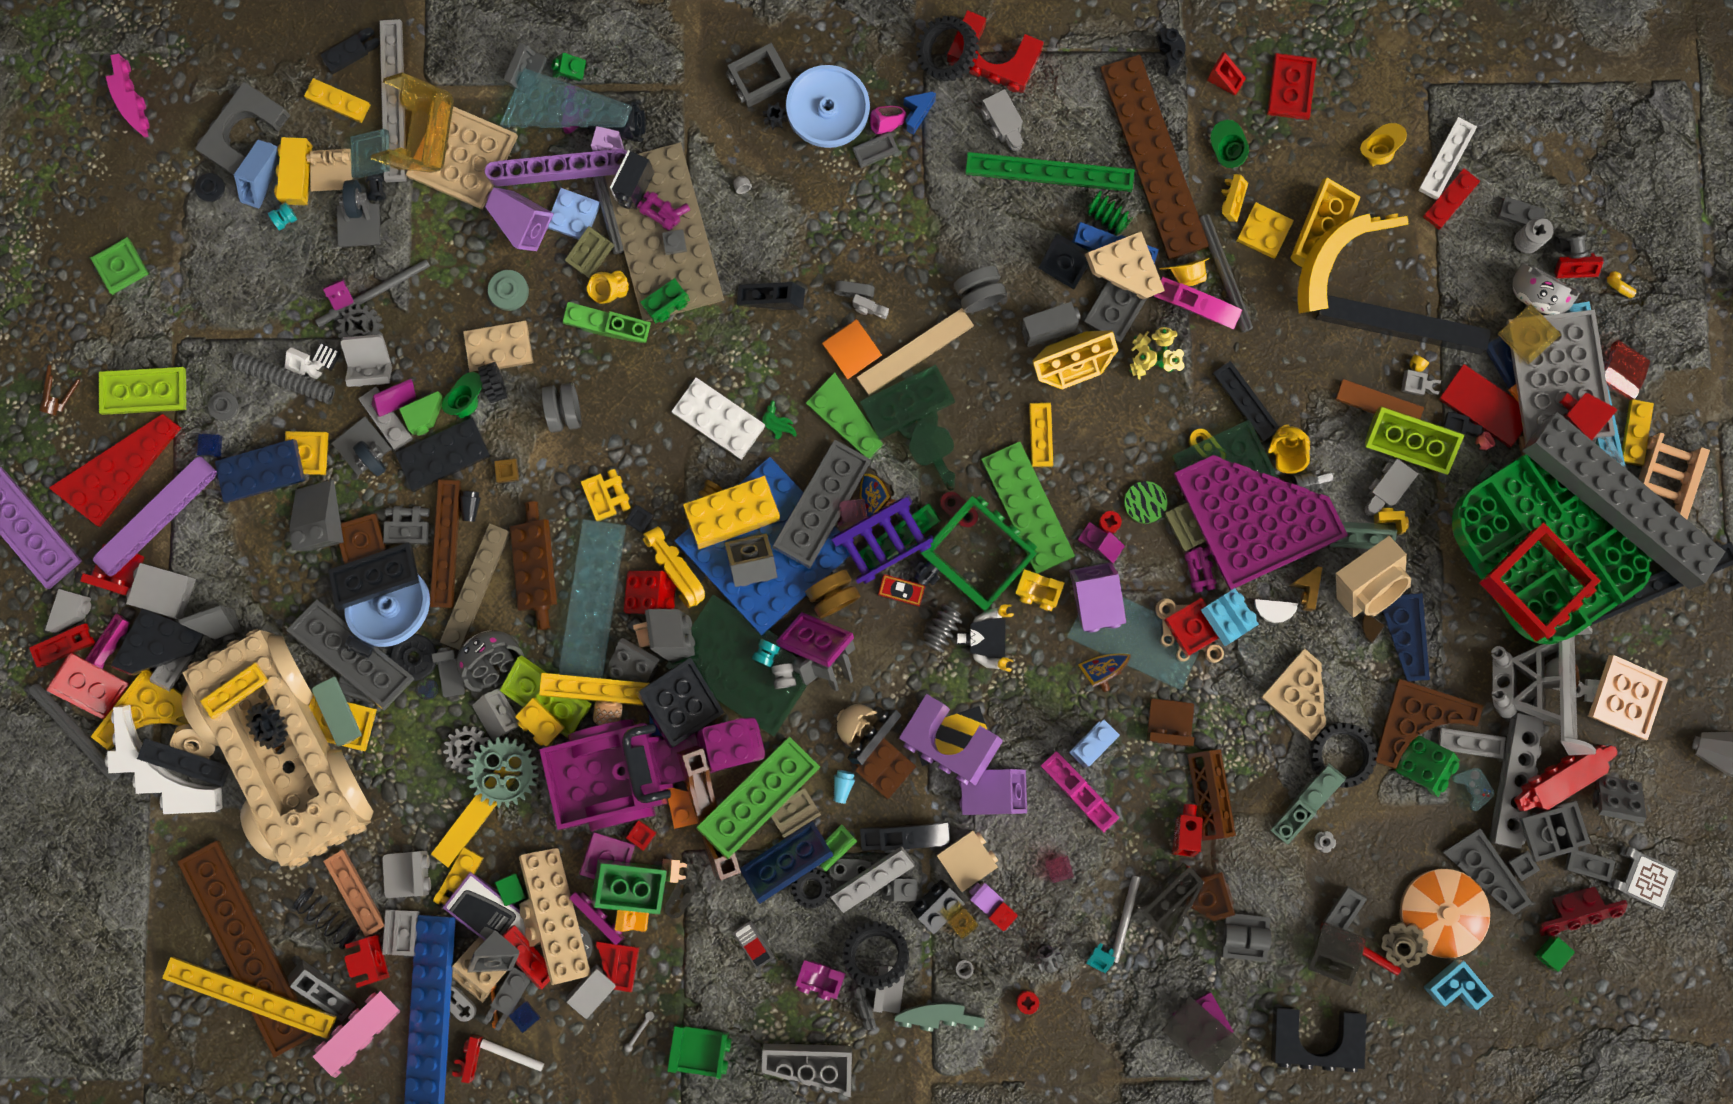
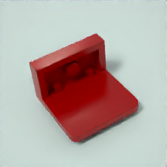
[624,571,676,614]

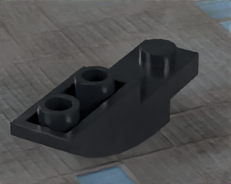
[860,822,951,851]

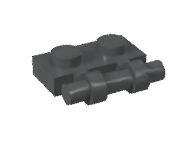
[383,506,430,544]

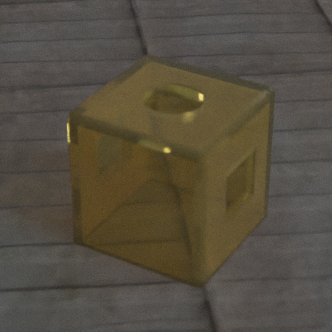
[948,908,979,939]

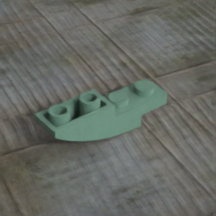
[1271,763,1346,845]
[895,1002,985,1031]

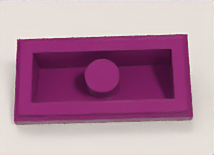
[371,379,416,417]

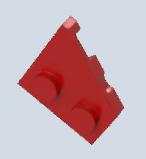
[596,941,639,992]

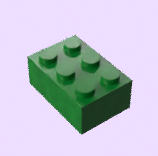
[591,859,667,914]

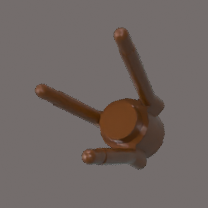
[39,364,81,416]

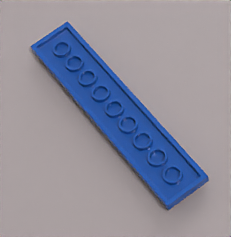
[404,915,456,1104]

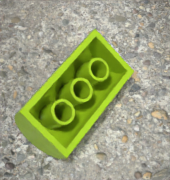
[1365,406,1464,475]

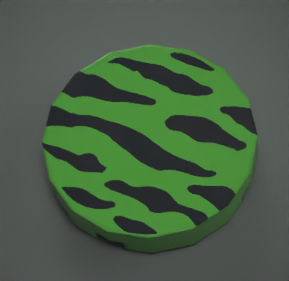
[1124,481,1167,524]

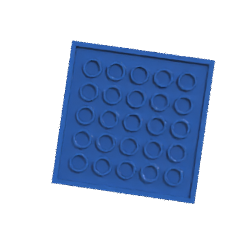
[675,457,850,636]

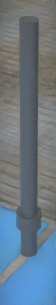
[315,259,430,327]

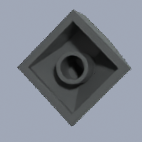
[179,605,242,643]

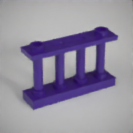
[832,494,934,584]

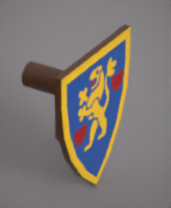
[860,474,896,519]
[1078,653,1131,692]

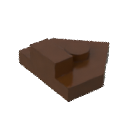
[1186,872,1235,921]

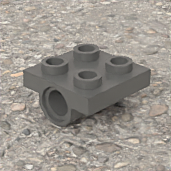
[604,638,660,683]
[1592,775,1647,823]
[1221,913,1271,962]

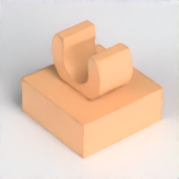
[662,859,687,883]

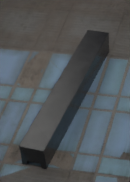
[1316,295,1491,355]

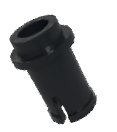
[344,636,374,658]

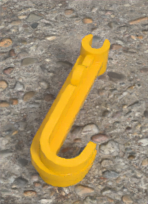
[643,527,705,608]

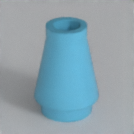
[833,770,855,804]

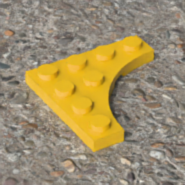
[91,669,189,750]

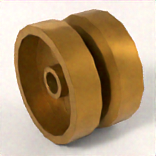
[805,570,861,619]

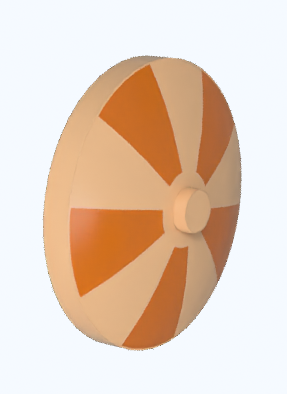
[1400,869,1490,958]

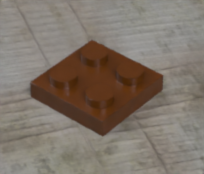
[339,513,387,564]

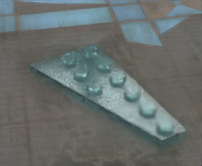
[500,68,632,128]

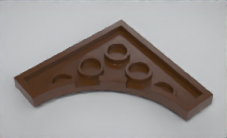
[1375,679,1483,769]

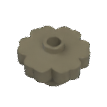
[1382,921,1428,968]

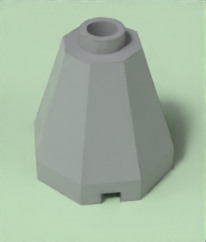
[1692,732,1733,777]

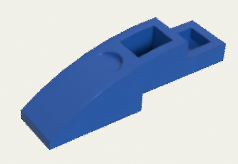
[1072,222,1159,264]

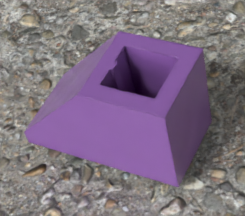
[969,882,1003,916]

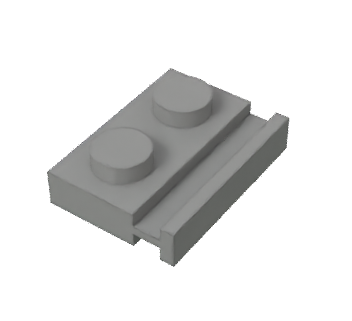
[382,910,419,956]

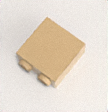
[937,830,998,892]

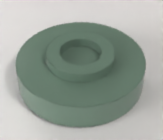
[488,270,529,311]

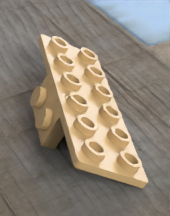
[519,848,591,985]

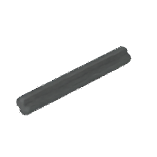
[594,176,624,255]

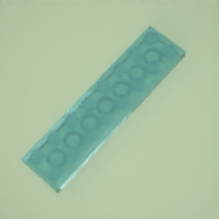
[559,519,626,679]

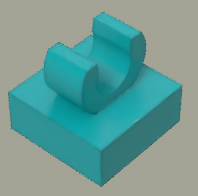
[1086,943,1115,974]

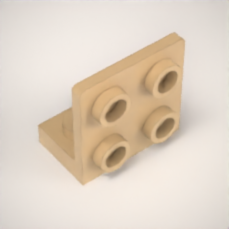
[452,937,507,1003]

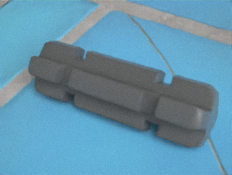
[854,986,876,1030]

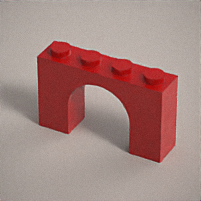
[947,10,1044,93]

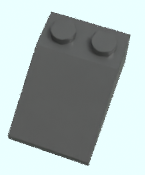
[289,480,344,552]

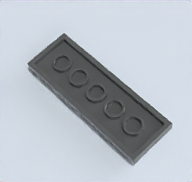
[772,440,872,569]
[286,600,414,711]

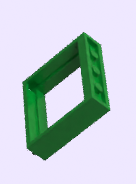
[921,495,1038,611]

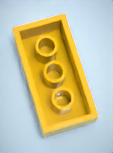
[683,476,780,550]

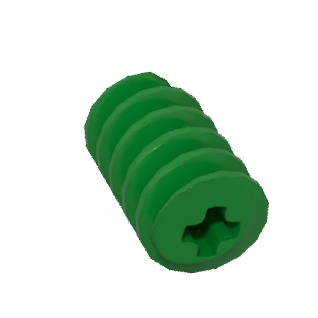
[1088,190,1134,236]

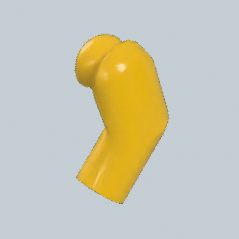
[1607,271,1636,298]

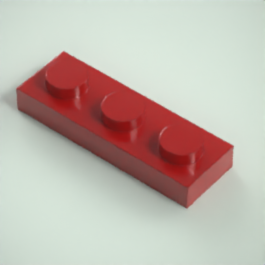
[1423,168,1480,230]
[502,925,550,989]

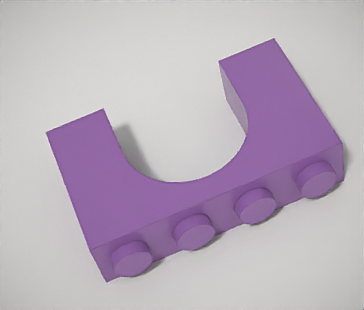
[899,694,1003,786]

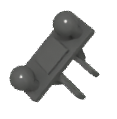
[792,640,855,691]

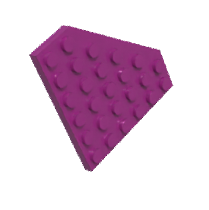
[1174,455,1348,590]

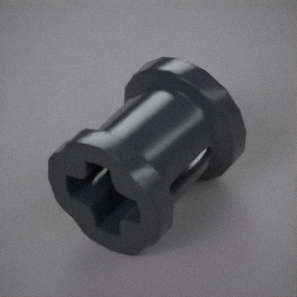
[365,175,386,201]

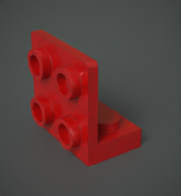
[80,544,144,595]

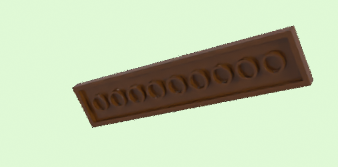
[1100,54,1209,261]
[178,841,316,1058]

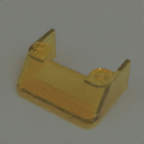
[370,72,454,173]

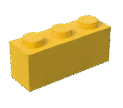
[274,137,312,205]

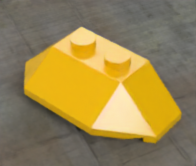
[1032,330,1118,389]

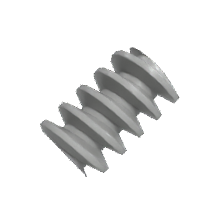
[1514,218,1553,253]

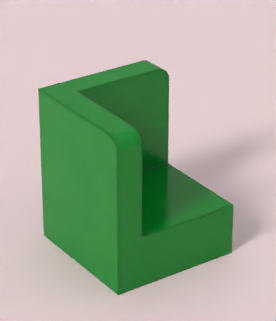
[495,874,526,906]
[1534,936,1575,972]

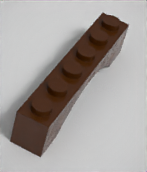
[676,745,741,880]

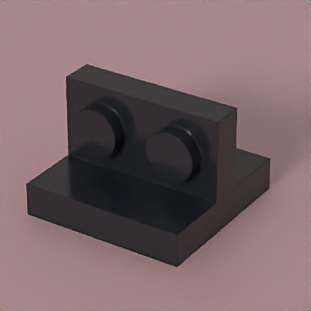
[1039,233,1089,289]

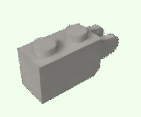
[981,89,1023,152]
[1364,459,1418,516]

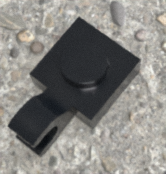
[1443,412,1483,437]

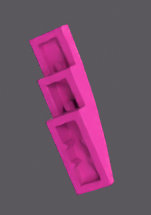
[1041,751,1119,833]

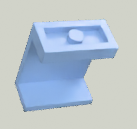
[1069,720,1120,768]

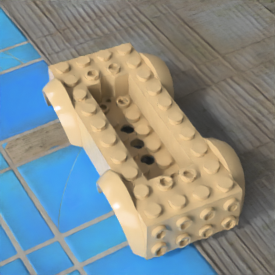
[181,629,374,868]

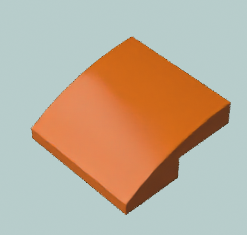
[822,319,882,379]

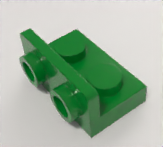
[640,278,690,324]

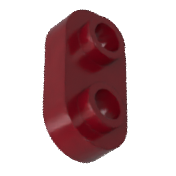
[941,492,978,527]

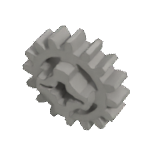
[443,726,491,773]

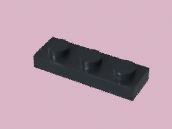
[847,709,902,765]

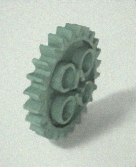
[467,736,539,808]

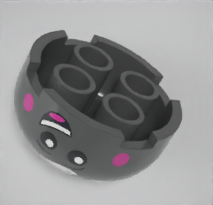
[457,630,524,692]

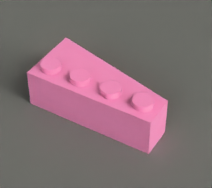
[313,991,400,1078]

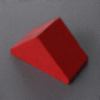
[1207,52,1246,95]

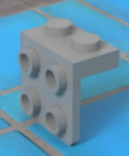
[341,334,392,387]
[383,851,431,898]

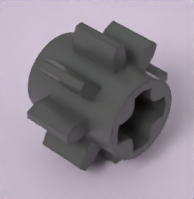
[1034,945,1064,973]

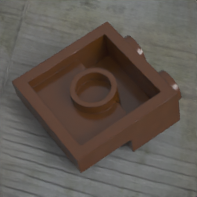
[855,738,916,799]

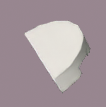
[1254,599,1298,623]

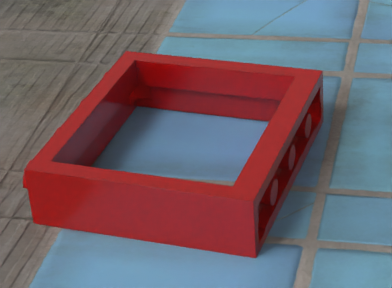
[1479,522,1600,642]

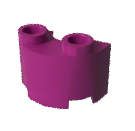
[795,959,845,1001]

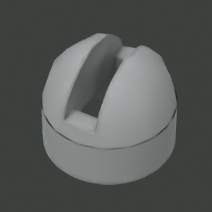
[733,176,752,194]
[956,960,974,979]

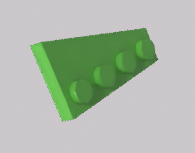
[806,373,883,459]

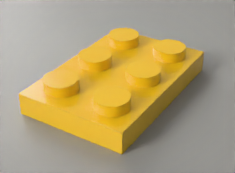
[309,694,377,751]

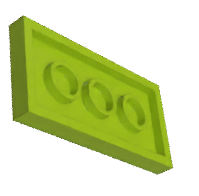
[99,367,186,415]
[500,655,592,738]

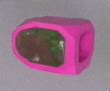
[870,106,906,134]

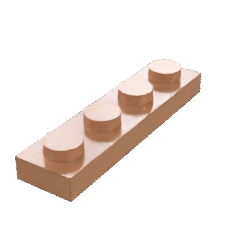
[323,850,385,937]

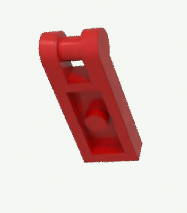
[29,623,95,668]

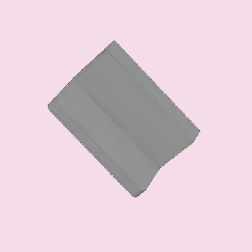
[472,688,519,742]
[566,964,615,1019]
[873,965,905,1013]

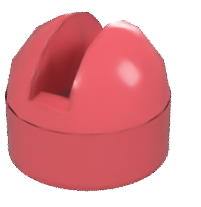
[1476,431,1495,450]

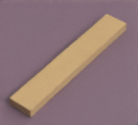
[857,308,974,396]

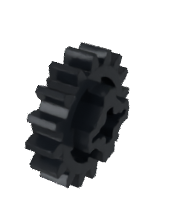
[245,702,288,750]

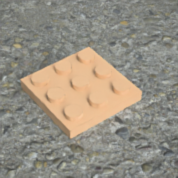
[1588,655,1668,740]

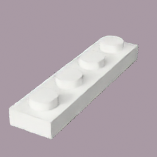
[1418,117,1477,200]

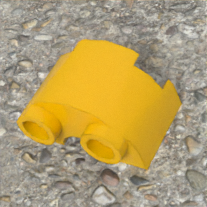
[1016,569,1064,612]

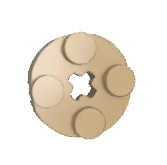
[170,724,216,759]

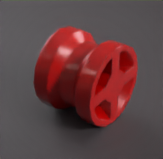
[1098,511,1122,534]
[1016,990,1039,1014]

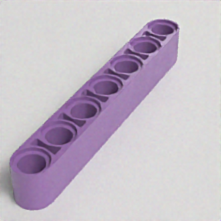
[485,149,627,186]
[93,457,217,576]

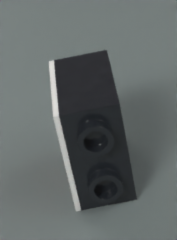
[610,150,654,210]

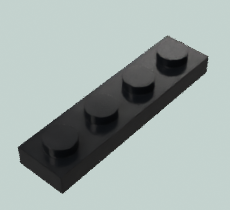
[1212,361,1280,443]
[137,738,231,787]

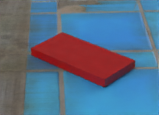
[1439,364,1523,448]

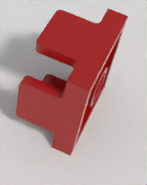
[345,935,390,988]

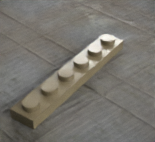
[440,524,510,650]

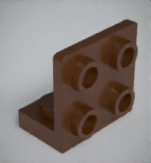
[1146,699,1194,747]

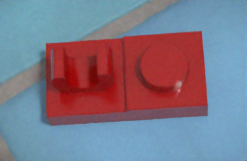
[1554,253,1604,278]
[452,1035,483,1083]

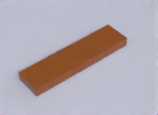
[1335,379,1424,419]

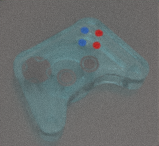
[1452,768,1494,811]

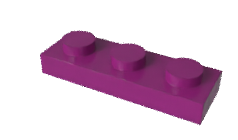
[569,891,625,945]

